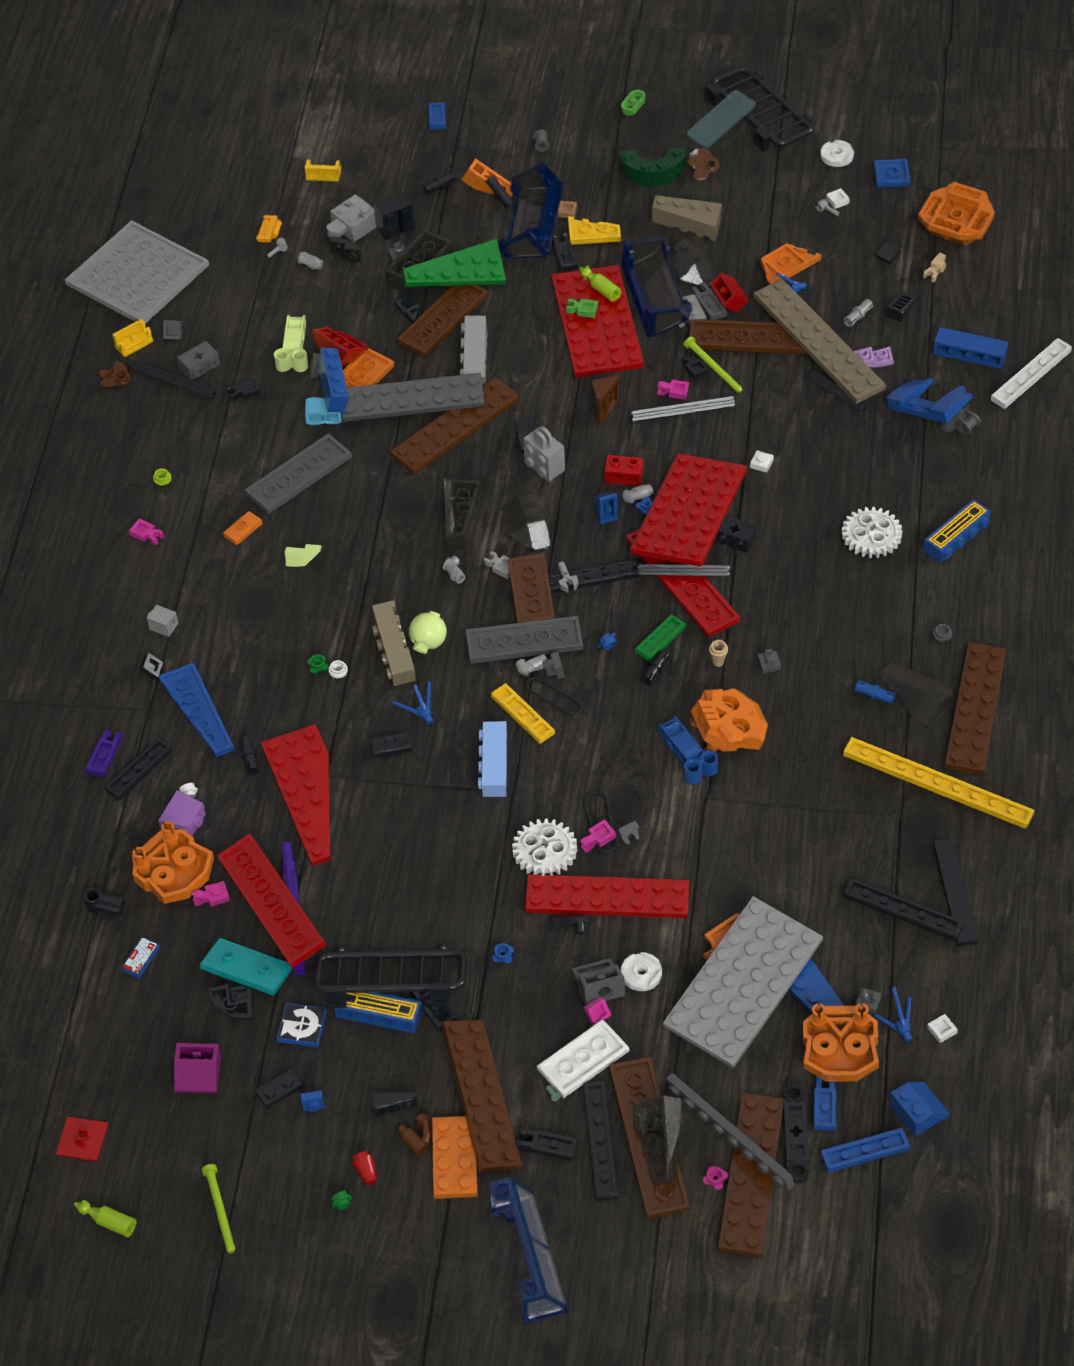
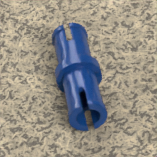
[855,680,895,705]

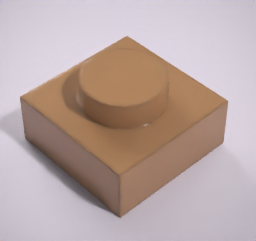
[558,201,577,219]

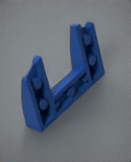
[886,378,973,424]

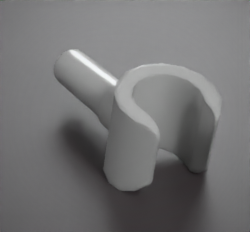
[816,199,840,216]
[267,238,288,258]

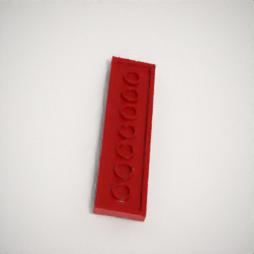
[626,529,740,638]
[217,834,326,968]
[525,874,689,919]

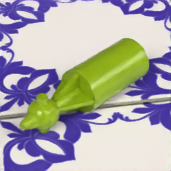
[580,266,621,302]
[74,1200,136,1237]

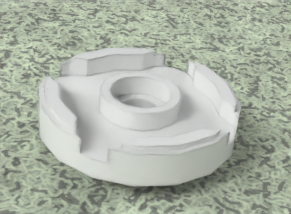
[820,140,854,167]
[621,952,662,991]

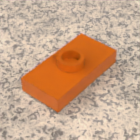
[223,511,262,545]

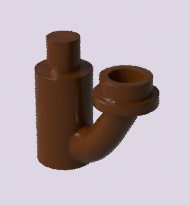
[397,1113,431,1156]

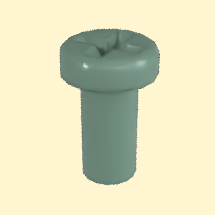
[546,1085,561,1102]

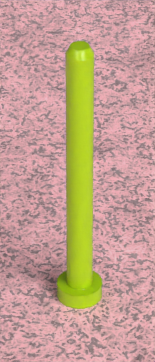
[684,336,742,393]
[202,1164,235,1253]

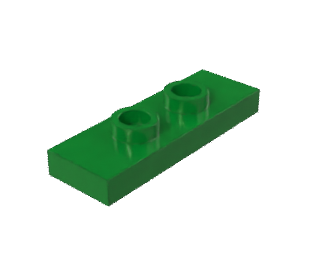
[635,614,686,662]

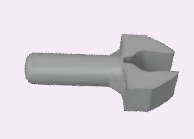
[558,562,578,593]

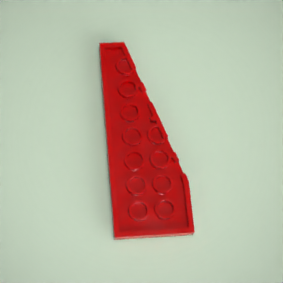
[261,724,331,866]

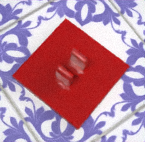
[56,1117,108,1162]

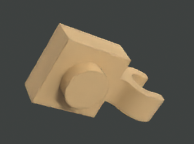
[923,253,946,282]

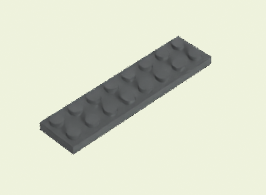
[342,373,485,422]

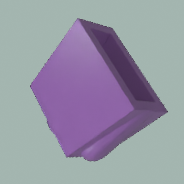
[158,791,205,836]

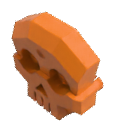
[690,688,768,752]
[132,821,214,904]
[803,1003,879,1082]

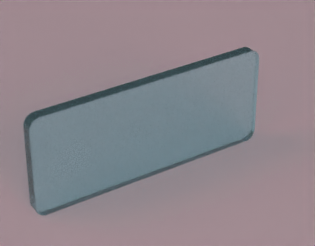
[687,90,756,148]

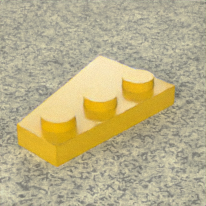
[568,216,621,245]

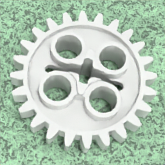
[842,507,902,558]
[512,819,577,876]

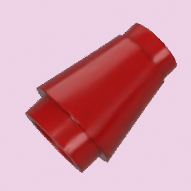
[352,1151,378,1185]

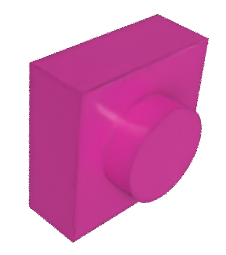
[584,996,611,1026]

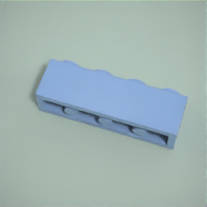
[478,721,507,797]

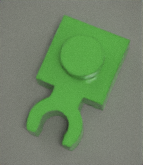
[566,299,598,318]

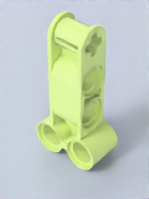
[274,315,309,372]

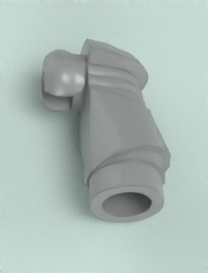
[297,252,323,270]
[622,484,653,503]
[443,556,465,584]
[516,654,548,676]

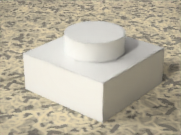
[826,188,850,209]
[750,451,774,473]
[927,1014,957,1043]

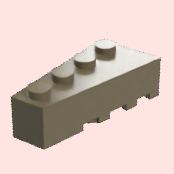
[652,195,722,242]
[371,600,416,686]

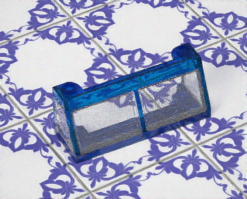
[488,1177,567,1324]

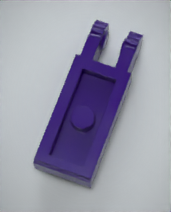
[85,729,123,777]

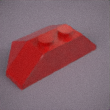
[312,327,369,366]

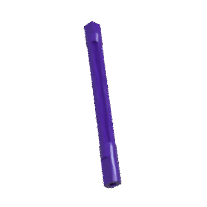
[281,842,306,976]

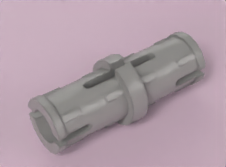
[843,299,873,327]

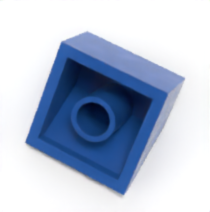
[889,1082,950,1136]

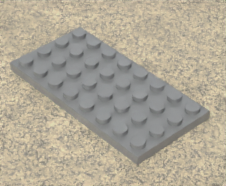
[663,896,823,1069]

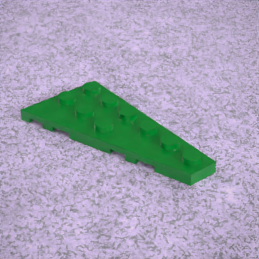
[402,239,506,287]

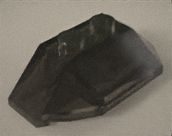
[660,238,717,288]
[501,492,551,552]

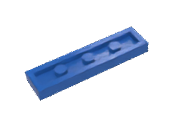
[821,1128,910,1173]

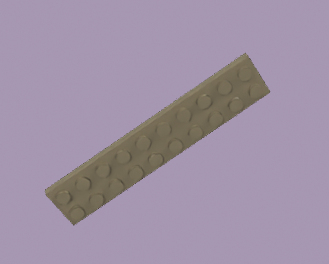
[754,279,886,404]

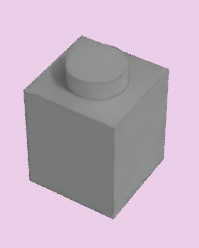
[147,605,178,637]

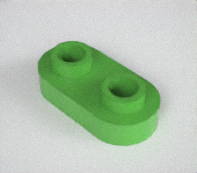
[621,90,645,116]

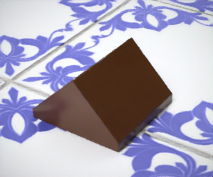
[591,376,619,424]

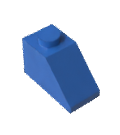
[593,492,618,524]

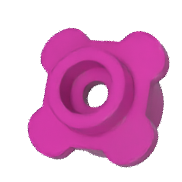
[703,1166,728,1190]

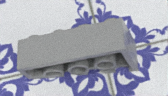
[460,316,488,386]

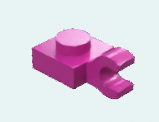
[657,380,689,400]
[580,819,617,853]
[192,881,230,907]

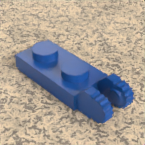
[814,1076,836,1131]

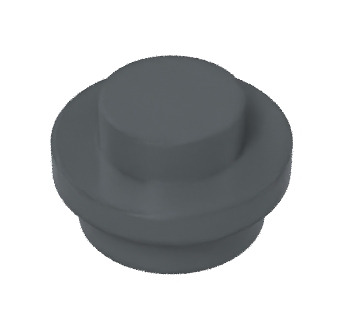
[933,624,952,642]

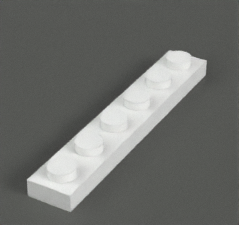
[991,338,1072,409]

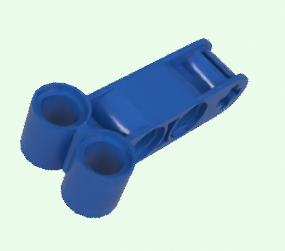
[657,716,718,784]

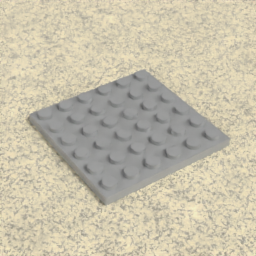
[65,220,209,324]

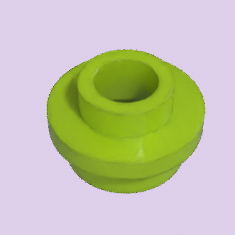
[153,468,171,485]

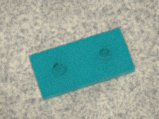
[200,938,293,996]

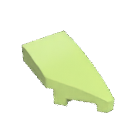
[285,544,322,567]

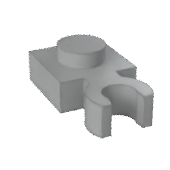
[484,551,510,579]

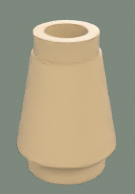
[709,640,728,667]

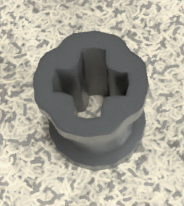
[533,130,549,152]

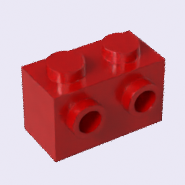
[710,272,749,313]
[605,455,644,486]

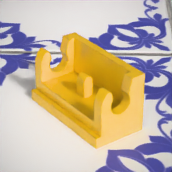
[305,159,341,182]
[112,319,154,357]

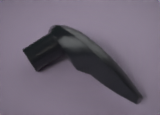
[549,916,588,934]

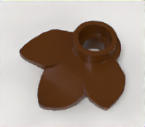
[686,148,720,180]
[99,361,131,387]

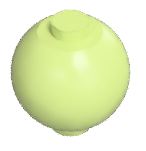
[409,611,447,654]

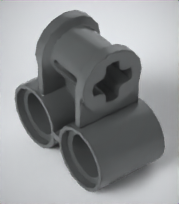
[940,403,981,435]

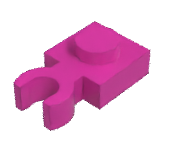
[129,519,164,545]

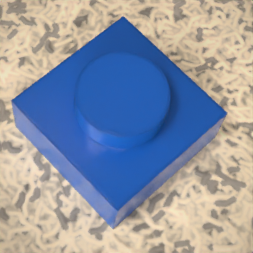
[301,1090,325,1112]

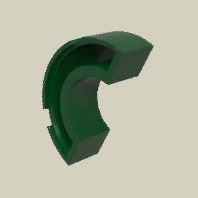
[619,147,685,187]

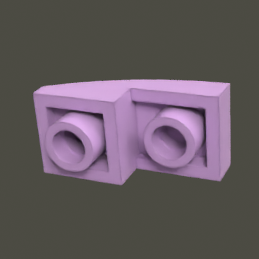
[854,347,894,367]

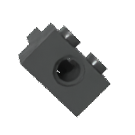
[572,958,625,1005]

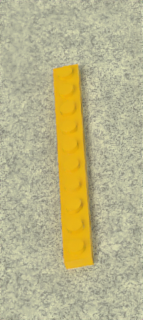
[843,737,1034,829]

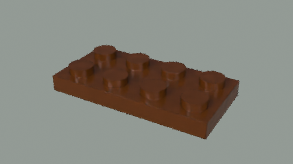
[508,553,555,623]

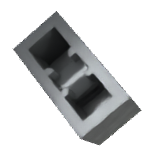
[177,341,220,380]

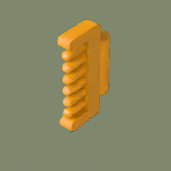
[256,215,282,242]

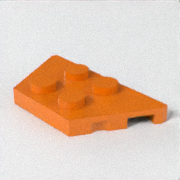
[761,243,821,285]

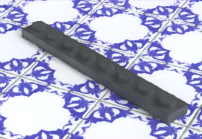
[666,1073,795,1191]

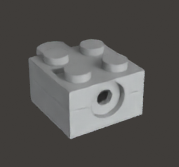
[327,194,376,242]
[524,426,565,481]

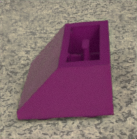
[174,1043,222,1094]

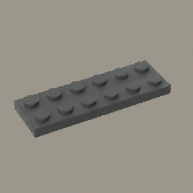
[245,433,352,514]
[466,616,583,664]

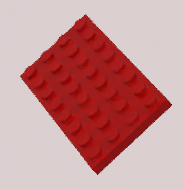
[551,265,644,378]
[630,453,747,567]

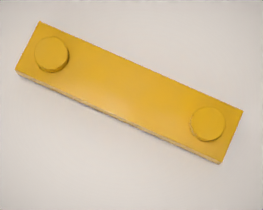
[491,683,555,744]

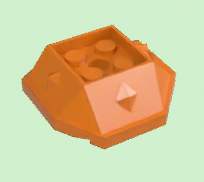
[918,182,995,245]

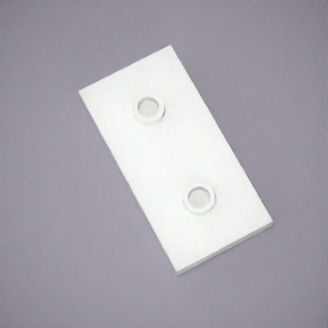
[537,1019,629,1098]

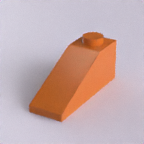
[461,158,516,197]

